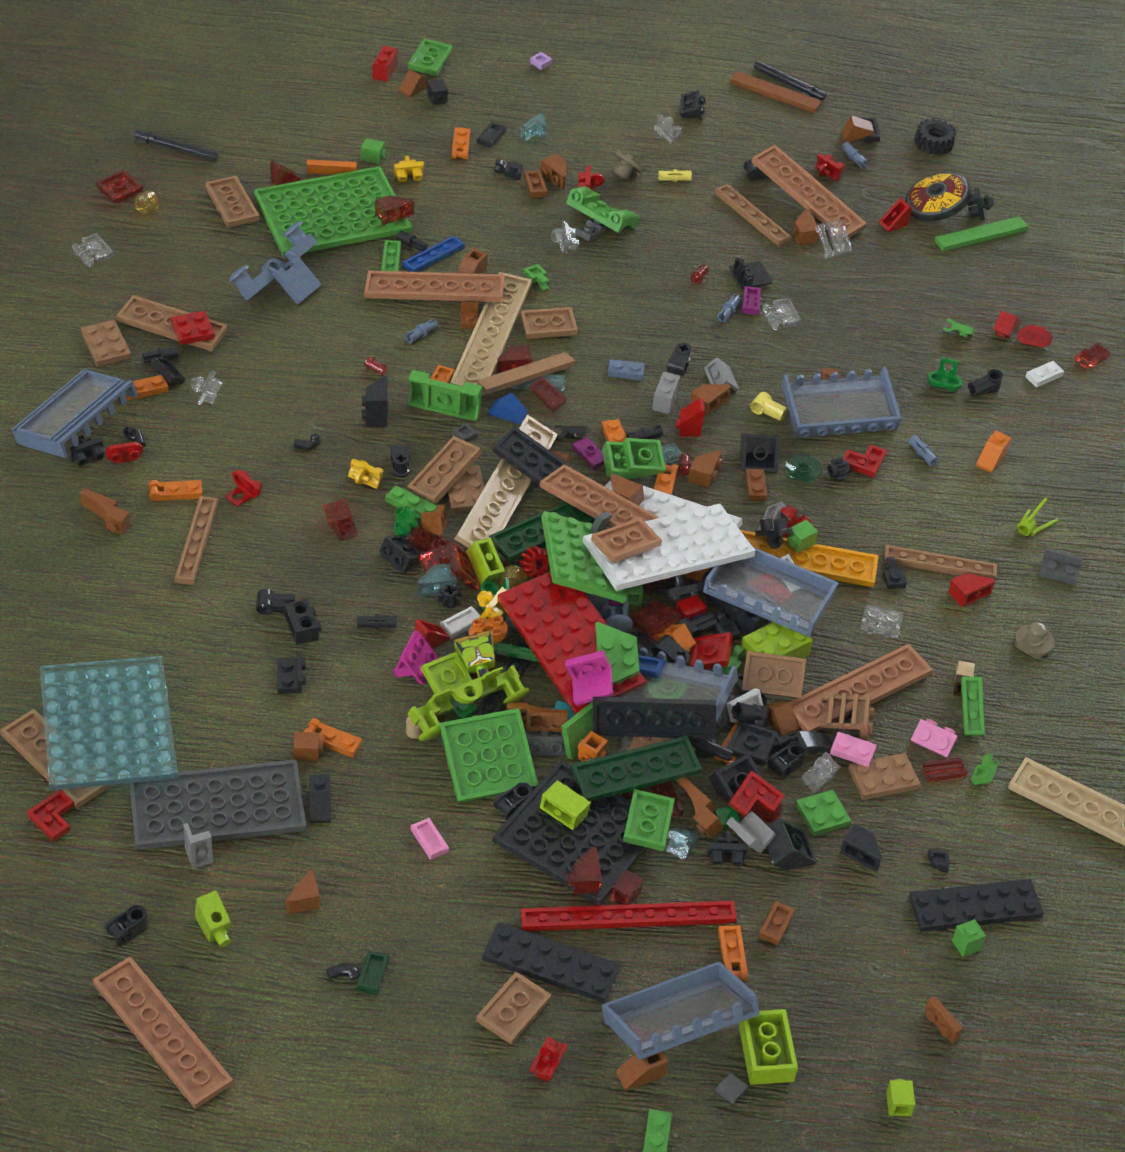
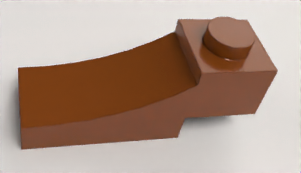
[80,488,131,535]
[507,702,568,732]
[678,778,723,839]

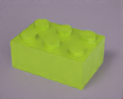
[741,622,813,658]
[739,1009,798,1085]

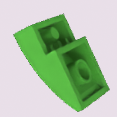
[602,438,666,480]

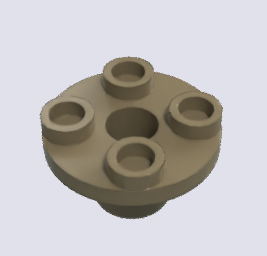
[614,149,645,180]
[1015,622,1054,659]

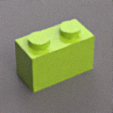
[466,538,505,585]
[539,780,591,830]

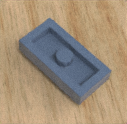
[608,359,645,380]

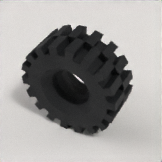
[915,118,956,155]

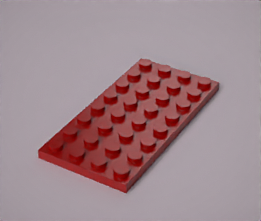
[497,572,646,715]

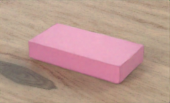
[411,818,449,860]

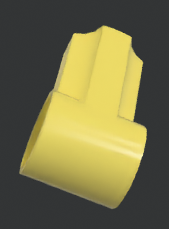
[750,392,788,422]

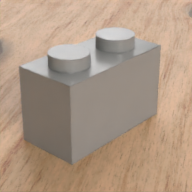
[652,372,680,414]

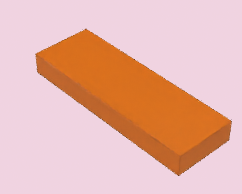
[307,160,357,175]

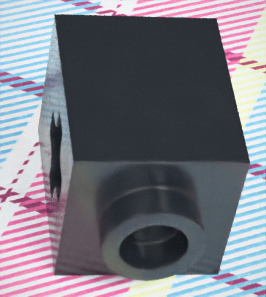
[427,79,448,105]

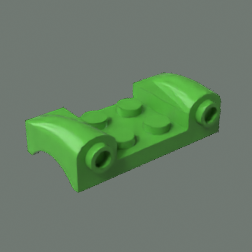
[566,186,640,233]
[407,370,482,422]

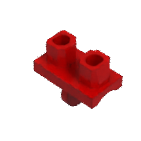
[815,153,845,182]
[578,166,604,191]
[530,1036,568,1081]

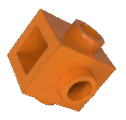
[577,731,608,762]

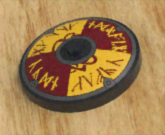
[906,172,971,221]

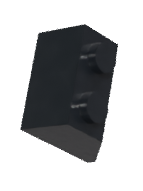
[362,376,388,427]
[740,434,780,472]
[708,753,764,803]
[766,817,817,870]

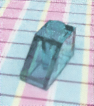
[417,563,457,597]

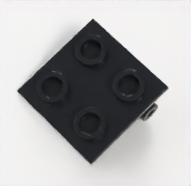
[729,257,773,289]

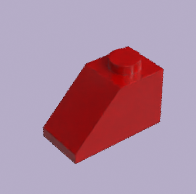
[993,310,1021,338]
[675,398,705,437]
[948,573,995,607]

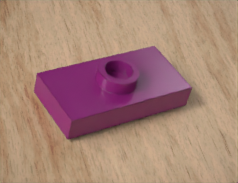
[742,286,761,315]
[572,437,605,470]

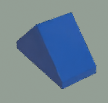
[488,393,528,425]

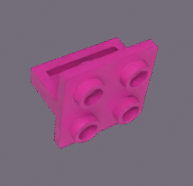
[393,630,438,685]

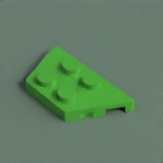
[595,622,640,685]

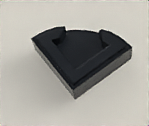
[927,849,949,873]

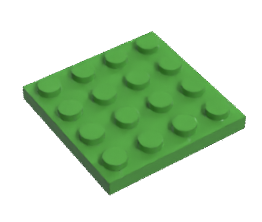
[440,708,538,803]

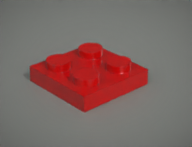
[171,311,215,345]
[689,632,733,670]

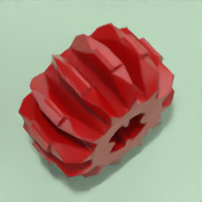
[519,546,550,578]

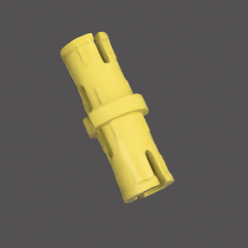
[658,169,692,182]

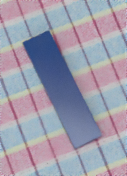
[402,235,465,272]

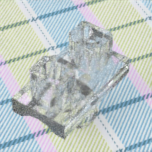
[653,114,682,144]
[551,221,579,253]
[191,370,223,405]
[801,752,840,793]

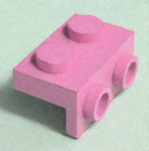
[910,719,958,758]
[830,732,877,767]

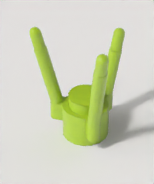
[1017,498,1059,536]

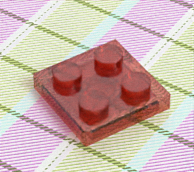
[96,169,143,204]
[447,541,480,591]
[628,601,681,636]

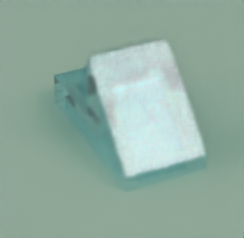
[521,112,546,141]
[667,827,700,859]

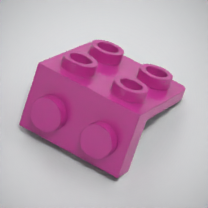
[565,650,613,705]

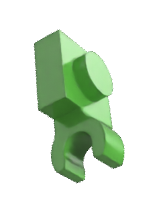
[523,264,549,291]
[943,319,976,338]
[722,645,744,675]
[970,753,999,785]

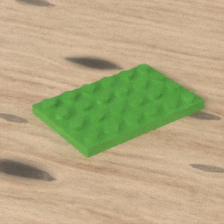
[541,511,627,603]

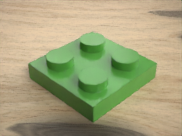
[795,790,851,836]

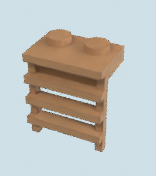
[819,692,875,741]

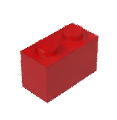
[372,46,398,82]

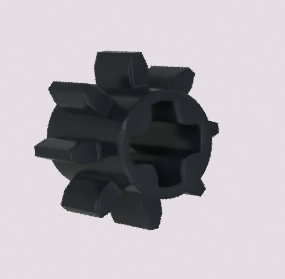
[827,458,850,481]
[438,585,462,609]

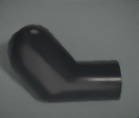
[123,426,146,448]
[294,434,321,450]
[326,963,360,980]

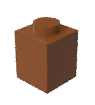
[293,732,323,762]

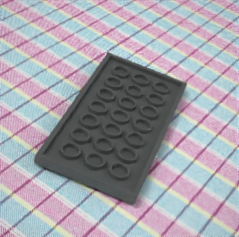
[129,760,306,850]

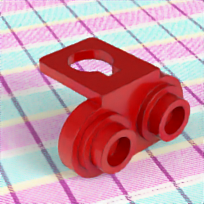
[1017,325,1052,348]
[105,442,143,463]
[225,470,262,507]
[780,505,812,538]

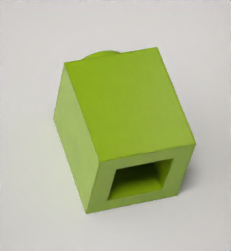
[886,1079,915,1116]

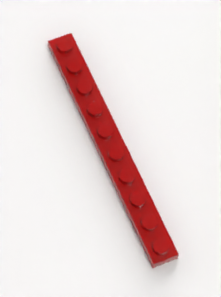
[520,901,737,931]

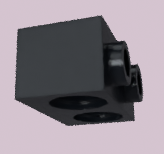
[284,599,321,645]

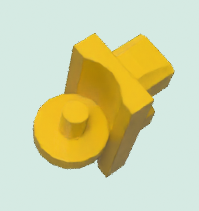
[393,155,424,182]
[348,459,384,489]
[477,587,507,619]

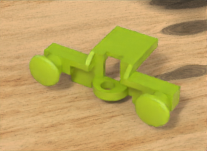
[407,652,530,741]

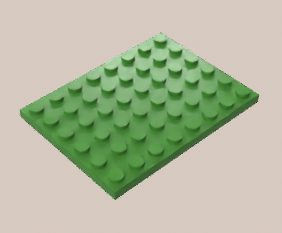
[254,166,412,257]

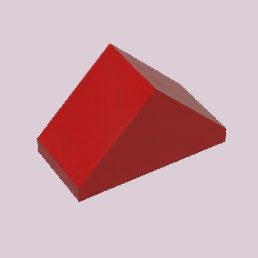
[878,197,912,232]
[415,619,451,649]

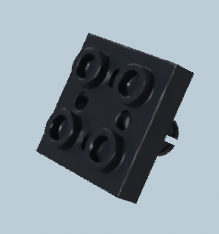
[656,574,705,600]

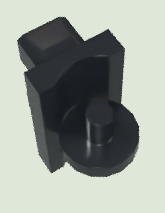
[968,188,994,221]
[69,435,104,466]
[755,518,793,549]
[708,831,748,866]

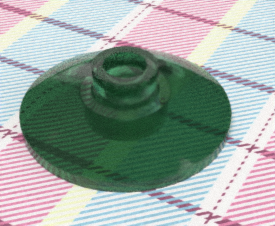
[785,454,822,482]

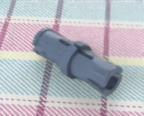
[841,142,869,169]
[717,294,741,323]
[405,318,438,344]
[908,435,939,467]

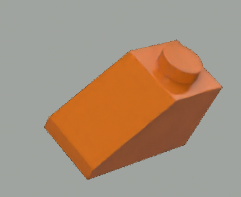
[976,430,1011,473]
[650,623,696,652]

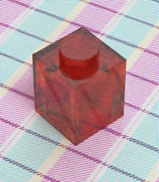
[610,869,644,905]

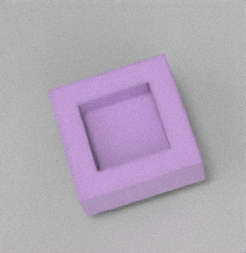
[530,52,552,70]

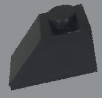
[309,774,331,823]
[840,824,882,872]

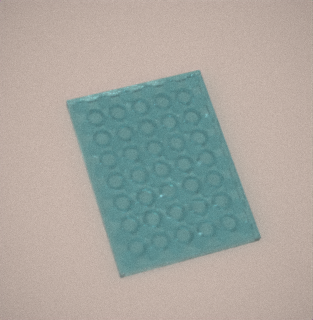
[39,656,178,791]

